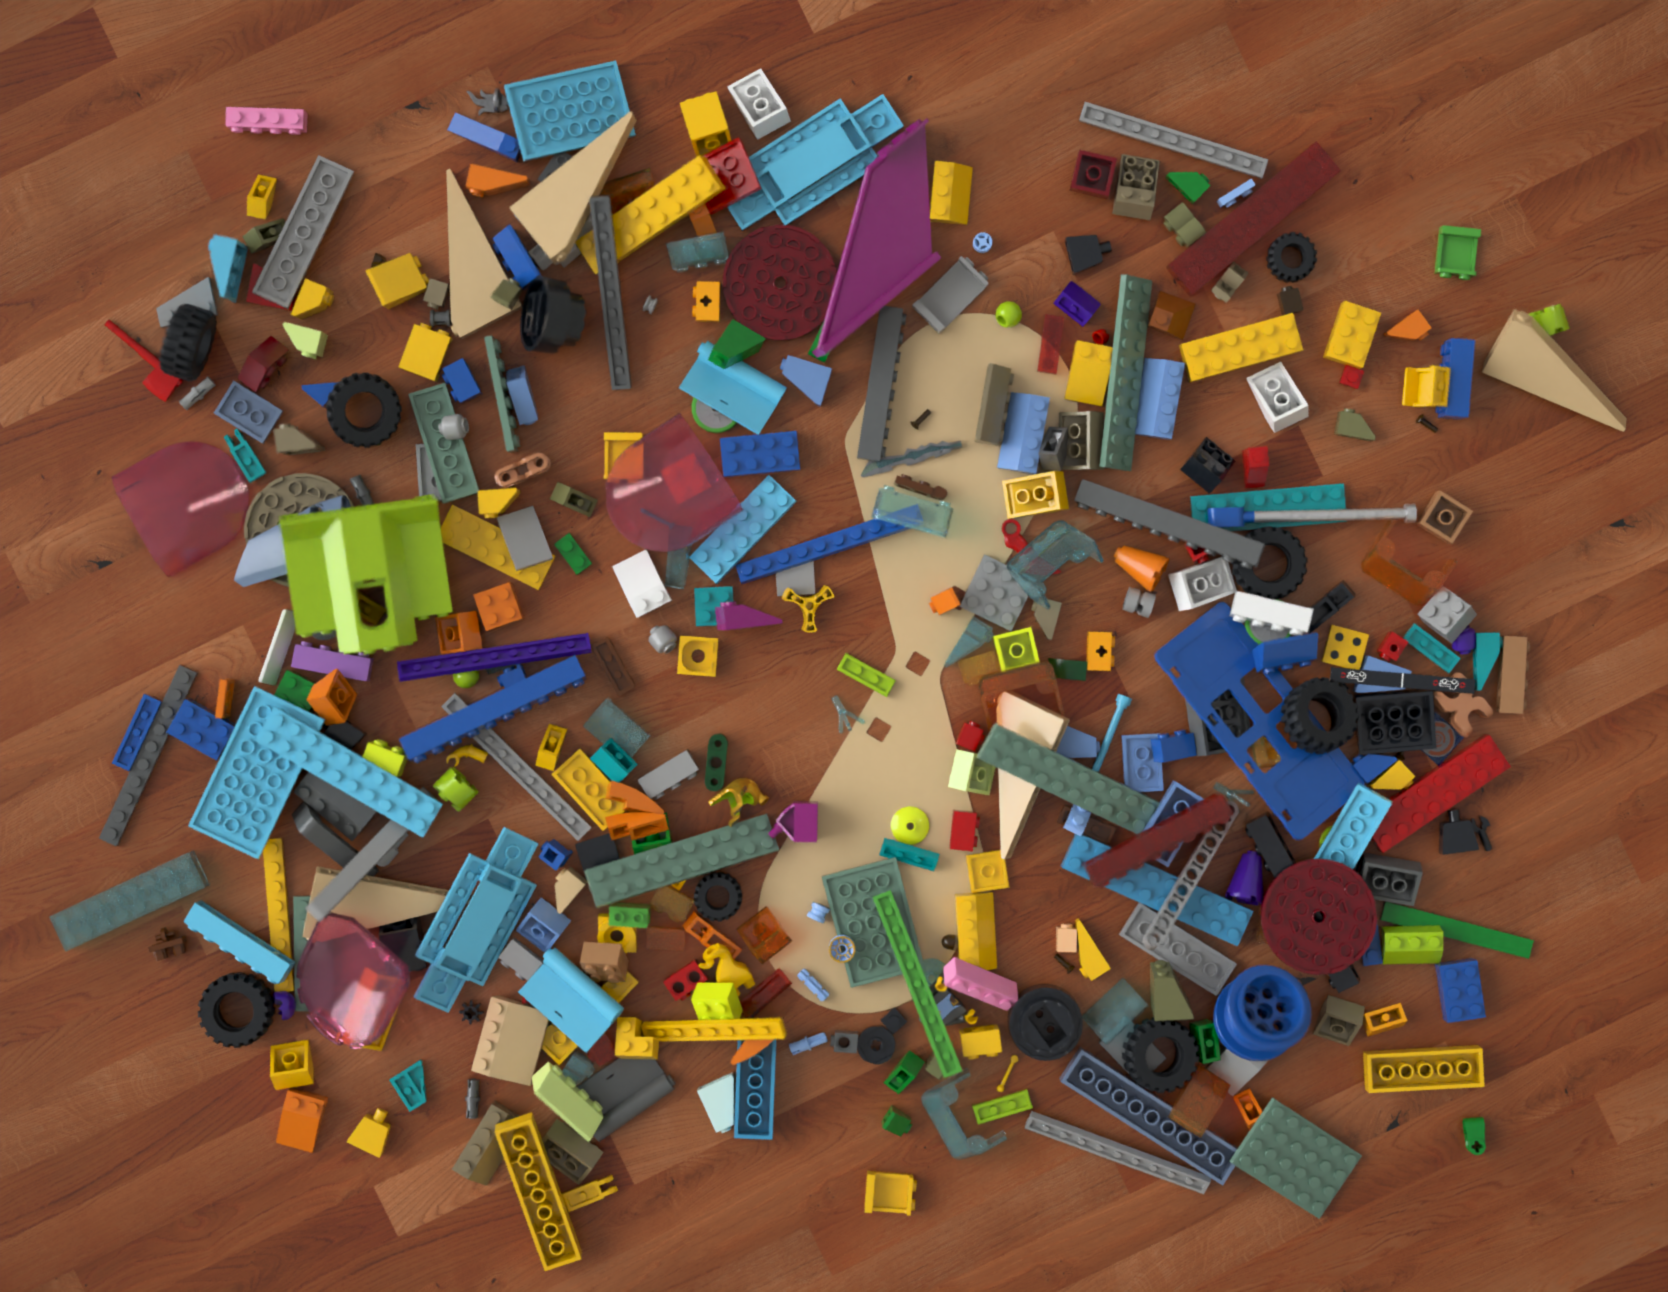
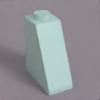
[697,1072,734,1133]

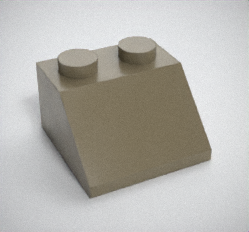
[1313,995,1365,1046]

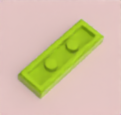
[837,653,896,697]
[972,1089,1033,1125]

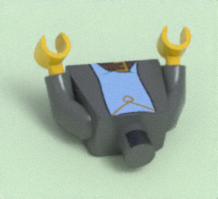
[918,977,979,1026]

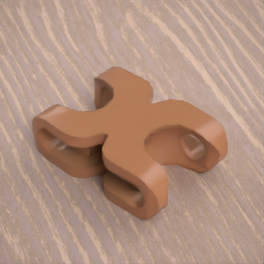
[495,453,551,488]
[1433,672,1493,737]

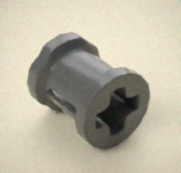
[430,309,452,327]

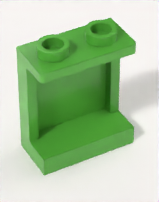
[1434,225,1481,280]
[609,902,651,928]

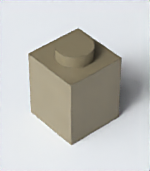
[423,278,450,310]

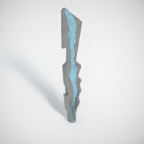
[861,440,962,477]

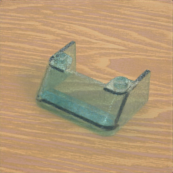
[871,485,954,539]
[1007,520,1104,610]
[921,1067,1007,1160]

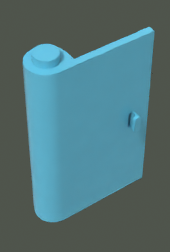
[679,341,787,435]
[518,948,624,1053]

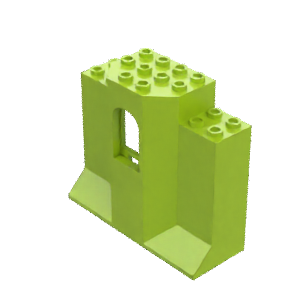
[279,494,453,654]

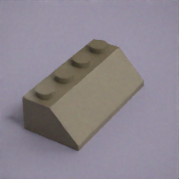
[975,363,1014,446]
[452,1100,519,1186]

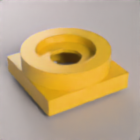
[677,636,719,677]
[597,913,637,954]

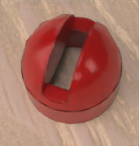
[1092,329,1109,345]

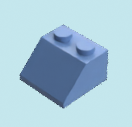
[516,898,571,953]

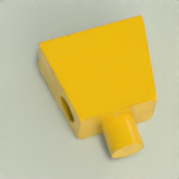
[347,1108,391,1158]

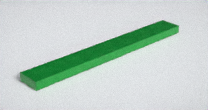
[1380,901,1534,959]

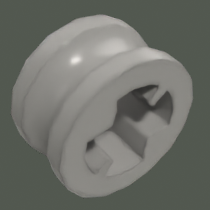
[642,295,658,315]

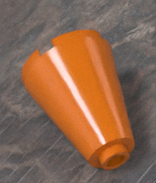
[1114,545,1170,592]

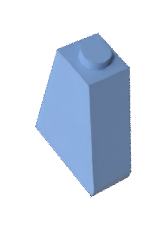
[780,355,832,407]
[506,365,538,425]
[1352,655,1412,693]
[1056,726,1100,758]

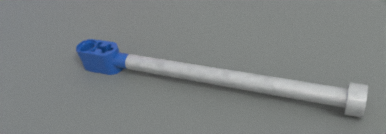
[1207,504,1417,527]

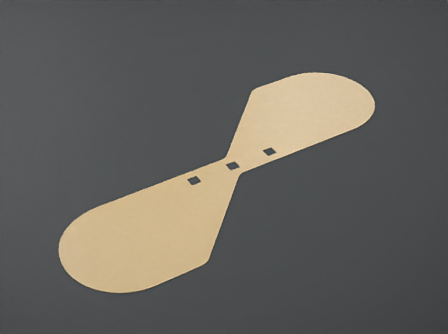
[758,313,1078,1013]

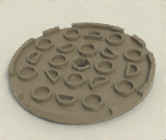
[244,473,355,587]

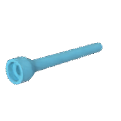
[1092,693,1132,772]

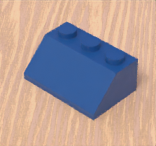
[492,224,542,290]
[1252,632,1318,674]

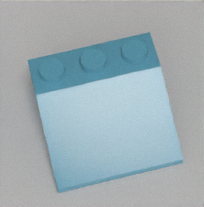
[209,235,248,303]

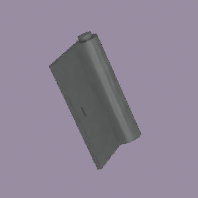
[577,1057,676,1142]

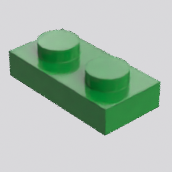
[554,533,593,575]

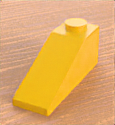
[1075,919,1111,981]

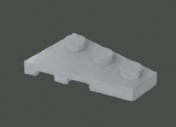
[156,277,218,328]

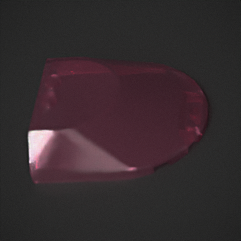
[605,413,744,552]
[111,442,249,577]
[296,912,410,1048]

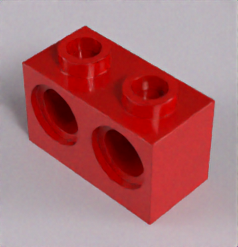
[663,959,708,1001]

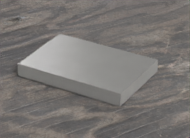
[416,444,442,501]
[497,506,553,572]
[1099,1016,1166,1074]

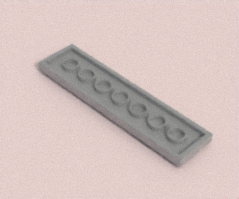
[252,155,354,309]

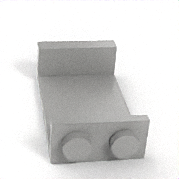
[912,256,989,334]

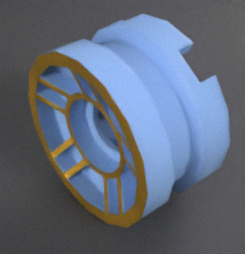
[829,935,855,963]

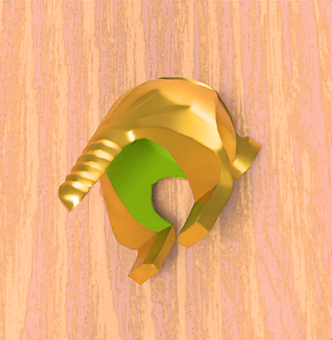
[709,778,769,827]

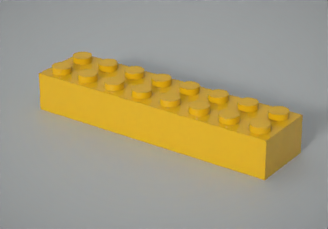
[575,156,726,274]
[495,1112,582,1271]

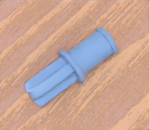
[789,1032,828,1055]

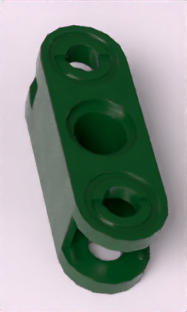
[705,733,728,792]

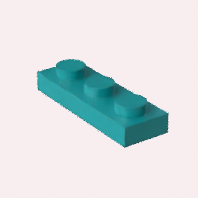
[1403,623,1461,673]
[879,838,940,871]

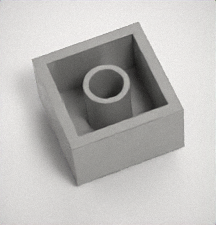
[1417,585,1477,644]

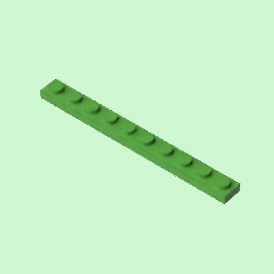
[872,890,962,1078]

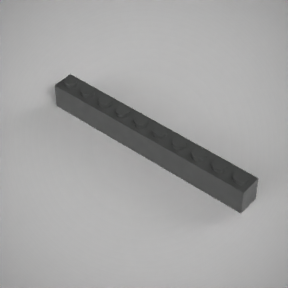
[1074,479,1265,569]

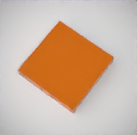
[215,678,235,719]

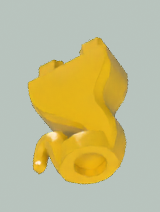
[699,943,755,996]

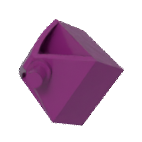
[768,801,818,842]

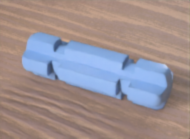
[797,968,829,1001]

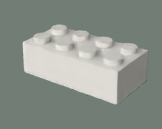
[1229,591,1313,636]

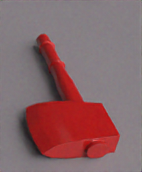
[105,319,184,402]

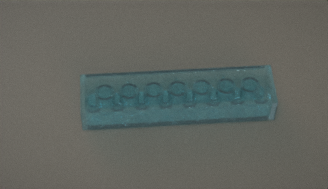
[49,850,210,952]

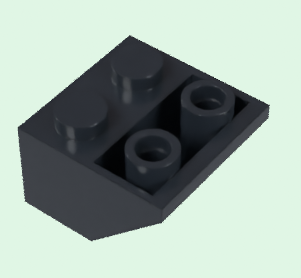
[1180,437,1235,494]

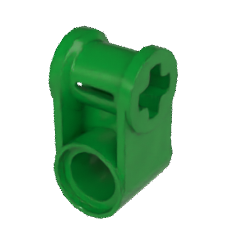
[1463,1117,1486,1155]

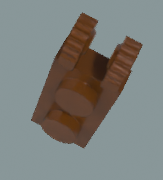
[894,474,948,500]

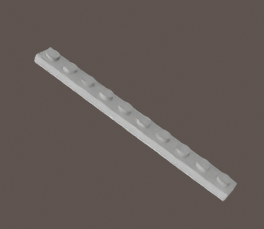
[1079,102,1268,179]
[441,693,592,841]
[1025,1111,1211,1194]

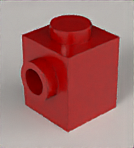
[1184,544,1211,565]
[1377,631,1408,662]
[955,721,985,752]

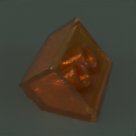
[599,168,656,216]

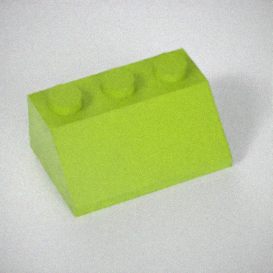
[1382,925,1443,964]

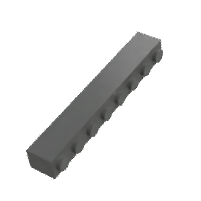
[857,306,907,462]

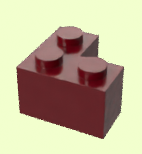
[238,336,289,392]

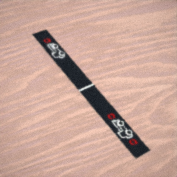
[1330,667,1475,694]

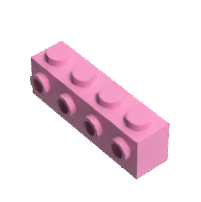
[226,107,308,135]
[943,957,1018,1011]

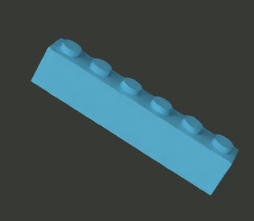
[184,900,296,984]

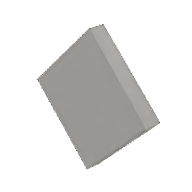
[776,561,815,596]

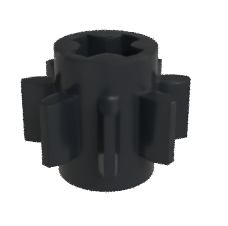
[459,1000,484,1025]

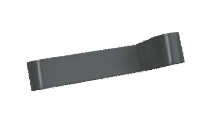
[292,801,379,876]

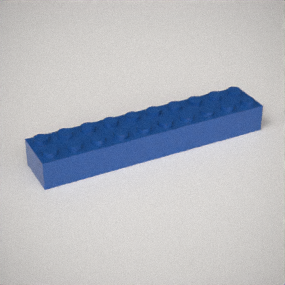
[399,655,587,763]

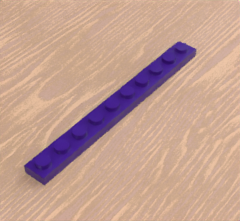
[397,633,592,682]

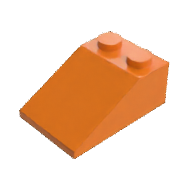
[465,164,531,198]
[276,1087,328,1153]

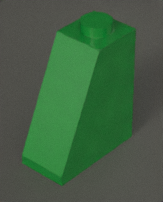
[708,319,766,369]

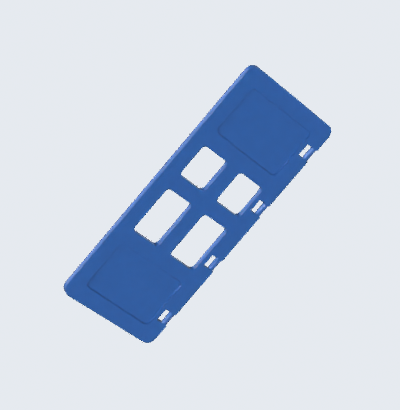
[1155,602,1365,840]

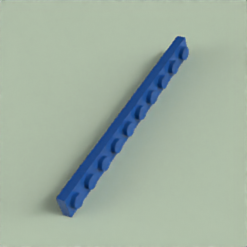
[735,505,924,584]

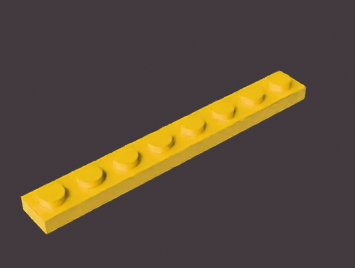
[263,838,295,992]
[641,1018,787,1042]

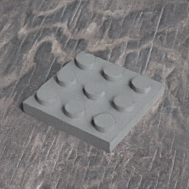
[959,555,1036,631]

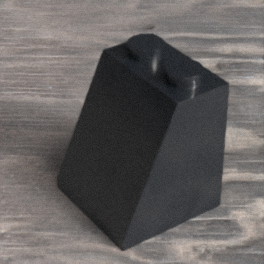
[378,916,427,975]

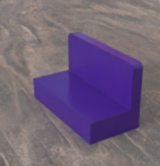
[1053,281,1101,327]

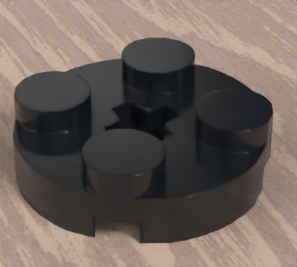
[857,1025,895,1065]

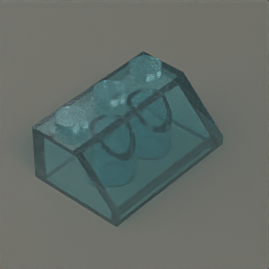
[666,232,729,273]
[583,697,651,758]
[1082,978,1149,1045]

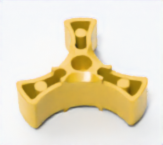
[782,585,834,633]

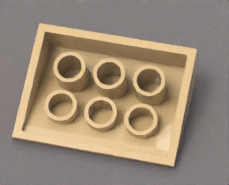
[471,995,549,1086]

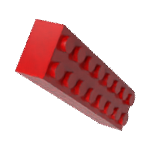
[1371,734,1511,853]

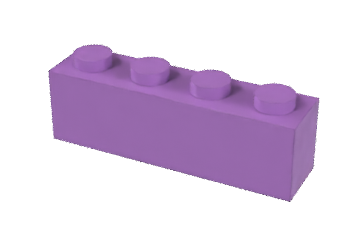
[291,641,374,681]

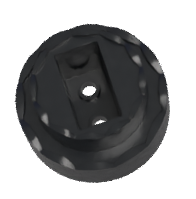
[520,276,586,354]
[1007,984,1083,1061]

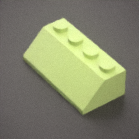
[532,1061,603,1142]

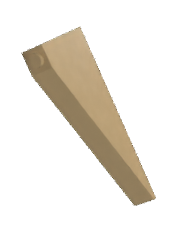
[510,111,637,264]
[446,169,522,339]
[1482,309,1627,432]
[996,690,1070,859]
[303,866,469,941]

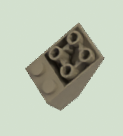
[1112,154,1160,220]

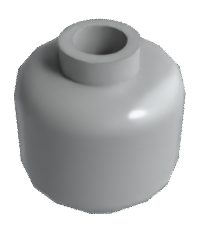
[439,414,469,440]
[648,625,677,654]

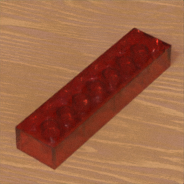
[1081,792,1233,889]

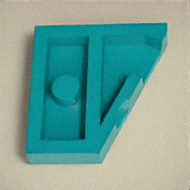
[389,1059,427,1112]

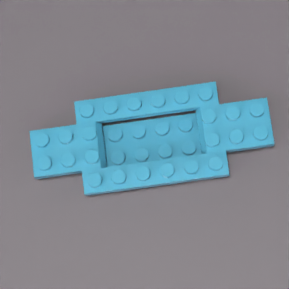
[727,94,904,231]
[414,827,538,1013]

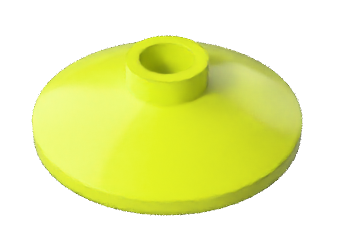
[891,806,929,845]

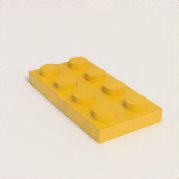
[552,748,625,831]

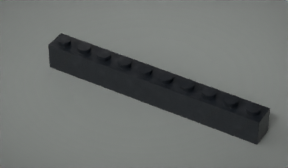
[1245,811,1361,993]

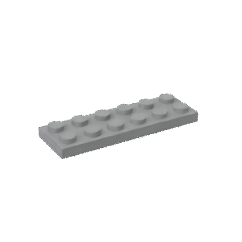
[1119,903,1237,996]

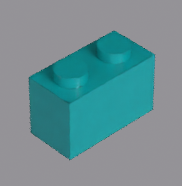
[590,738,638,783]

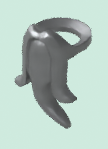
[467,88,508,116]

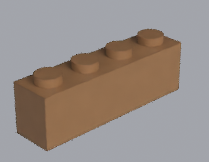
[1496,636,1530,714]

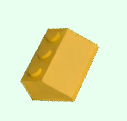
[930,161,973,225]

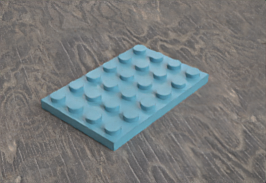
[504,61,636,161]

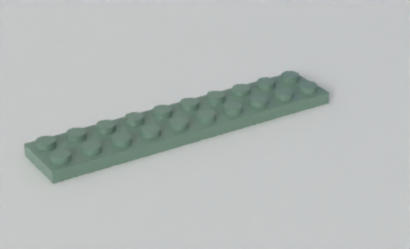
[1099,274,1152,471]
[977,723,1160,835]
[585,814,779,908]

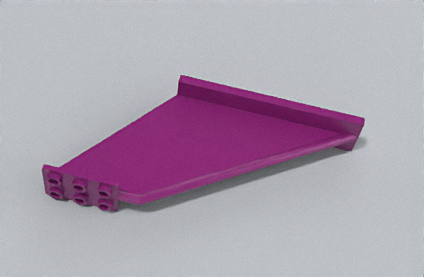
[812,118,941,358]

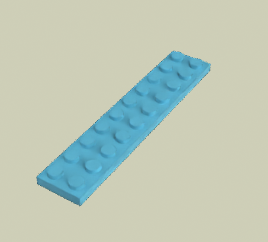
[255,706,443,838]

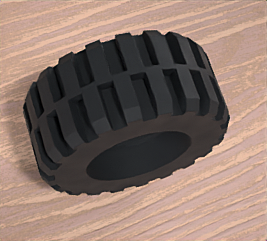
[159,303,217,382]
[326,372,402,448]
[1231,526,1308,600]
[1281,677,1359,754]
[198,972,276,1048]
[1122,1017,1200,1093]

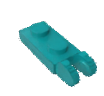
[224,428,267,483]

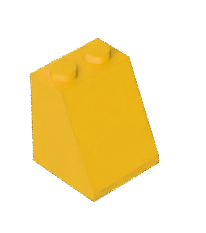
[680,92,732,157]
[366,253,429,310]

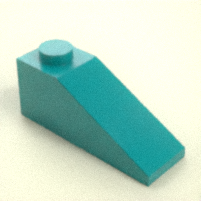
[1473,632,1503,691]

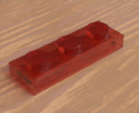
[1037,314,1064,375]
[740,968,792,1019]

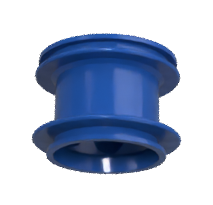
[1213,965,1311,1061]

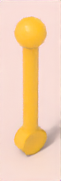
[997,1055,1018,1092]

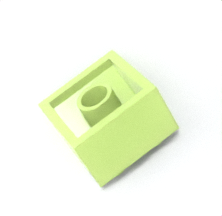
[283,322,328,359]
[948,749,996,795]

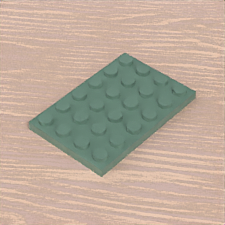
[822,857,925,988]
[1230,1097,1362,1219]

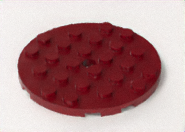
[723,225,837,341]
[1261,859,1377,975]

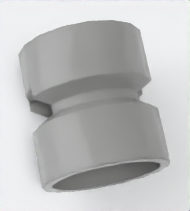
[1122,587,1156,618]

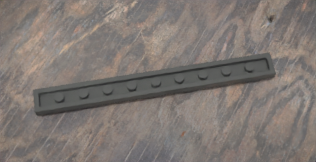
[589,196,632,390]
[99,665,198,846]

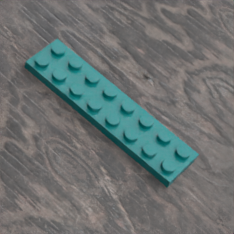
[1190,483,1347,532]

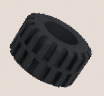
[1266,232,1317,283]
[694,872,743,922]

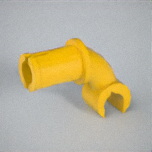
[446,743,488,767]

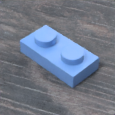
[1216,178,1255,208]
[1063,804,1091,837]

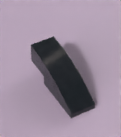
[1308,580,1356,634]

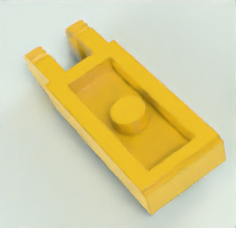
[562,1175,618,1212]

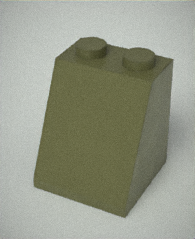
[1150,960,1193,1021]

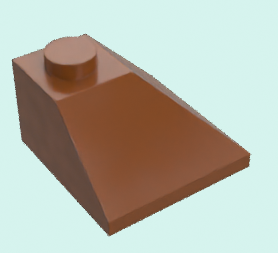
[1147,291,1196,340]

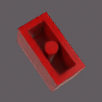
[949,810,980,852]

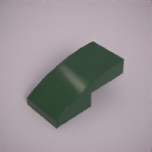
[1046,658,1087,681]

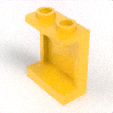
[399,323,453,382]
[1402,366,1450,407]
[604,432,644,483]
[864,1171,917,1216]

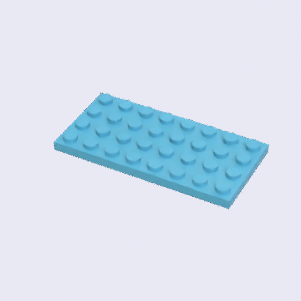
[188,686,326,859]

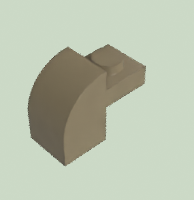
[1211,261,1248,303]

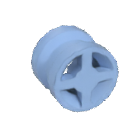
[973,232,992,253]
[807,902,830,923]

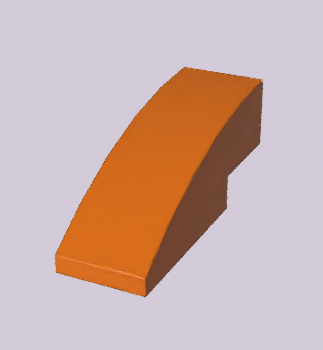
[605,781,664,814]
[605,812,669,840]
[682,911,742,959]
[730,1017,774,1065]

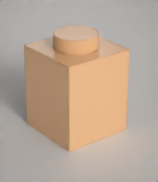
[1056,924,1077,952]

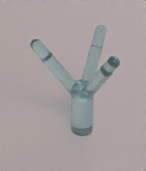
[831,695,865,734]
[1213,782,1254,813]

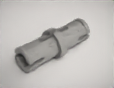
[179,376,216,410]

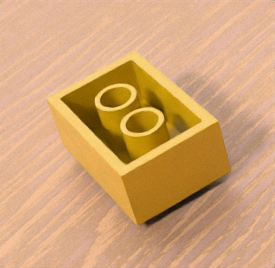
[1323,301,1381,369]

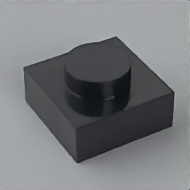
[880,1007,907,1034]

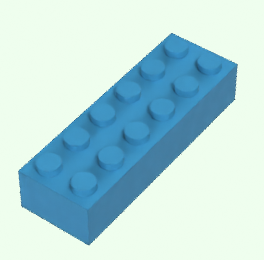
[734,1039,777,1140]

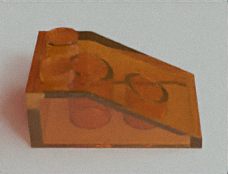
[1168,1064,1231,1138]

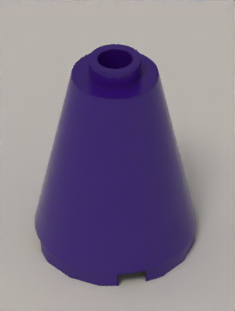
[1225,851,1264,905]

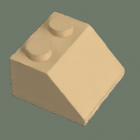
[555,867,588,914]

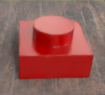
[1339,365,1364,389]

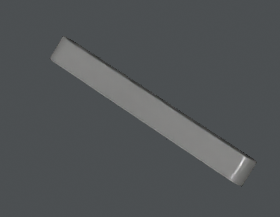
[306,787,438,922]
[1142,801,1239,950]

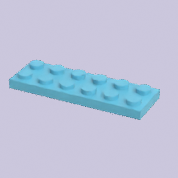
[689,475,797,584]
[1314,782,1393,869]

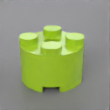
[1528,304,1570,335]
[433,767,479,812]

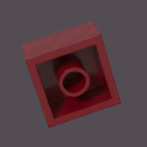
[1069,150,1117,199]

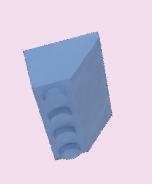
[1135,358,1185,440]
[997,392,1050,475]

